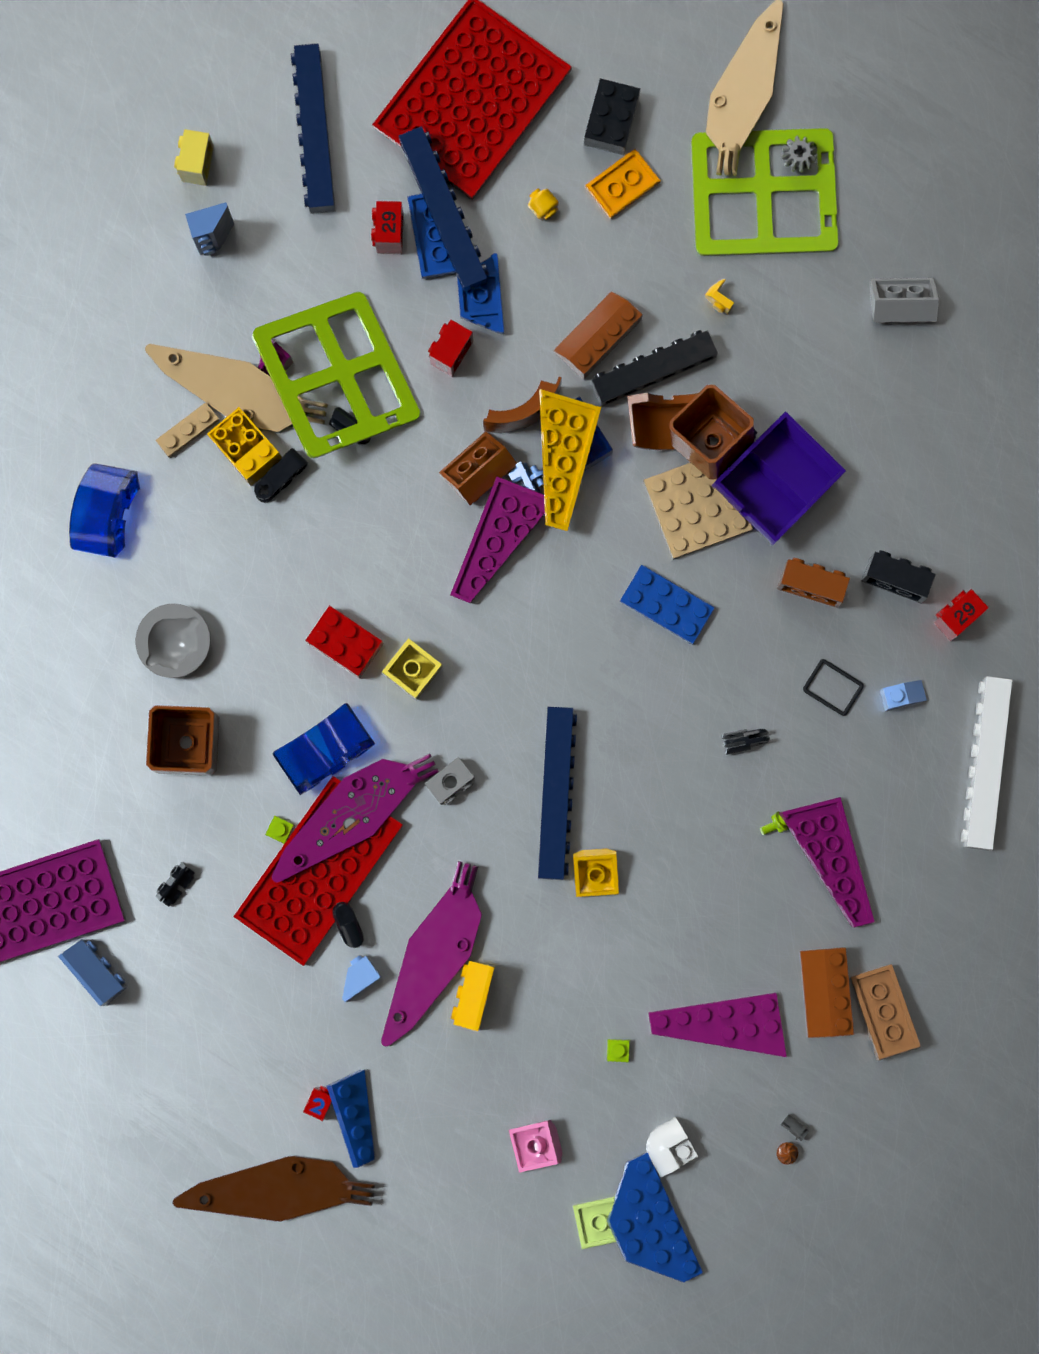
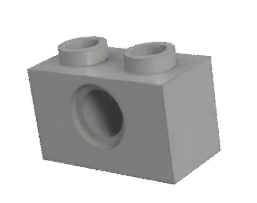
[425,757,475,805]

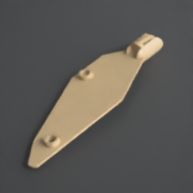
[706,0,783,176]
[145,344,328,432]

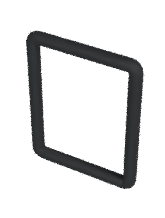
[803,659,864,716]

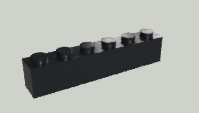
[591,330,718,407]

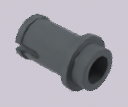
[781,1114,809,1141]

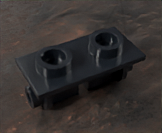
[156,862,195,907]

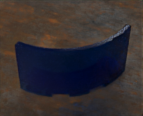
[69,463,140,558]
[272,703,375,795]

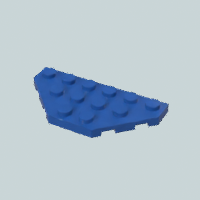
[607,1152,703,1282]

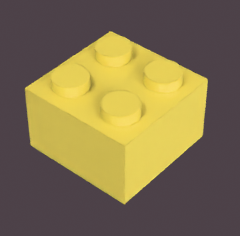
[174,129,214,186]
[382,638,443,701]

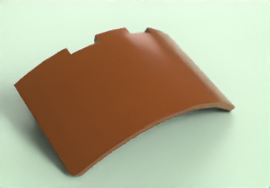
[483,377,562,433]
[627,393,710,450]

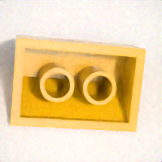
[451,961,495,1031]

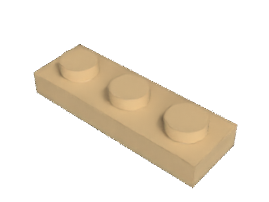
[156,402,219,458]

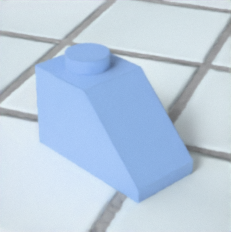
[880,680,927,711]
[342,955,381,1002]

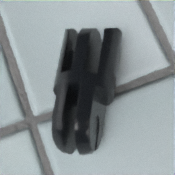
[329,407,371,445]
[721,729,770,755]
[332,902,364,948]

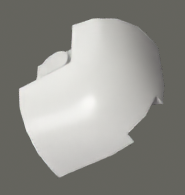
[646,1117,698,1177]

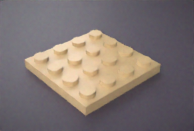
[643,463,753,559]

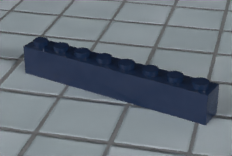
[291,43,335,214]
[399,126,489,293]
[538,707,577,880]

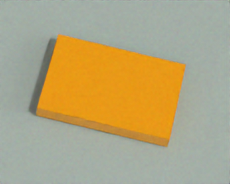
[585,149,660,219]

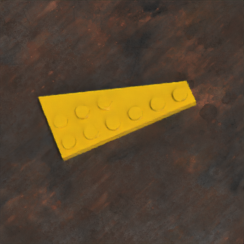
[539,389,601,531]

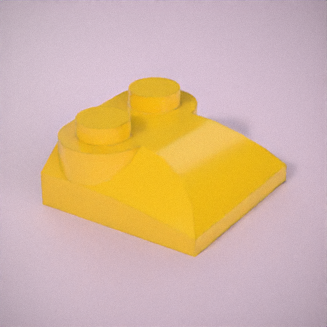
[573,848,619,897]

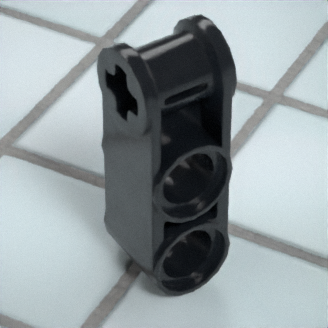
[254,448,308,503]

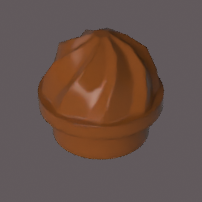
[776,1142,798,1164]

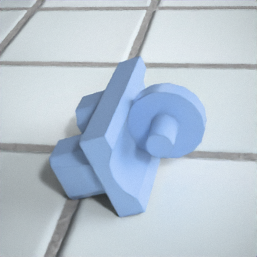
[508,462,544,494]

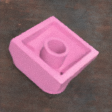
[509,1120,562,1173]

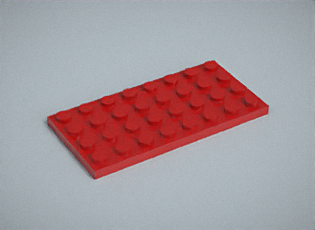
[233,776,403,966]

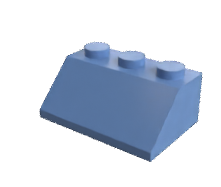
[185,202,234,256]
[58,939,126,1006]

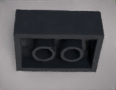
[584,78,641,155]
[861,550,936,603]

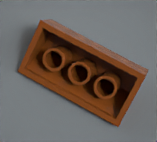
[553,291,643,380]
[800,948,854,1038]

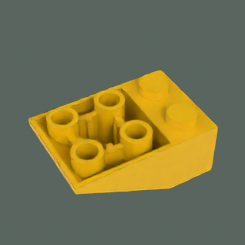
[207,407,282,486]

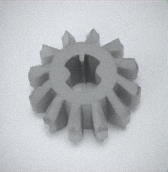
[781,136,817,173]

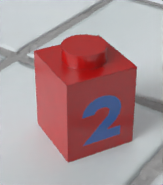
[303,1085,332,1121]

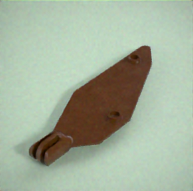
[173,1156,375,1222]

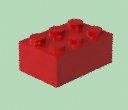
[305,605,384,679]

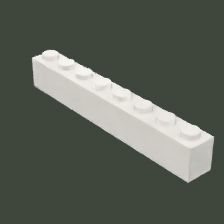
[961,676,1012,851]

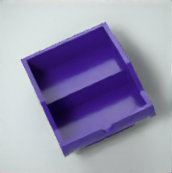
[711,411,846,546]

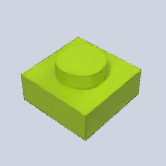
[265,816,294,844]
[607,1039,629,1062]

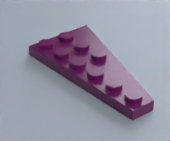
[779,797,875,928]
[648,993,787,1057]

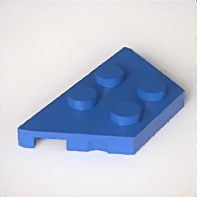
[457,253,504,334]

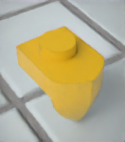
[705,279,734,314]

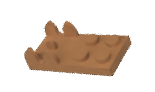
[850,964,921,1061]

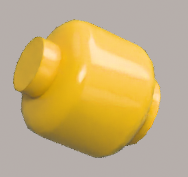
[528,188,559,220]

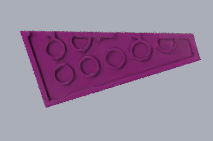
[450,477,545,603]

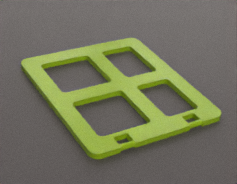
[691,128,838,256]
[252,292,420,458]

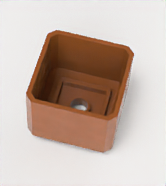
[669,385,754,480]
[146,705,220,776]

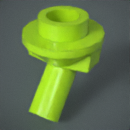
[760,811,789,835]

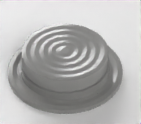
[135,604,210,678]

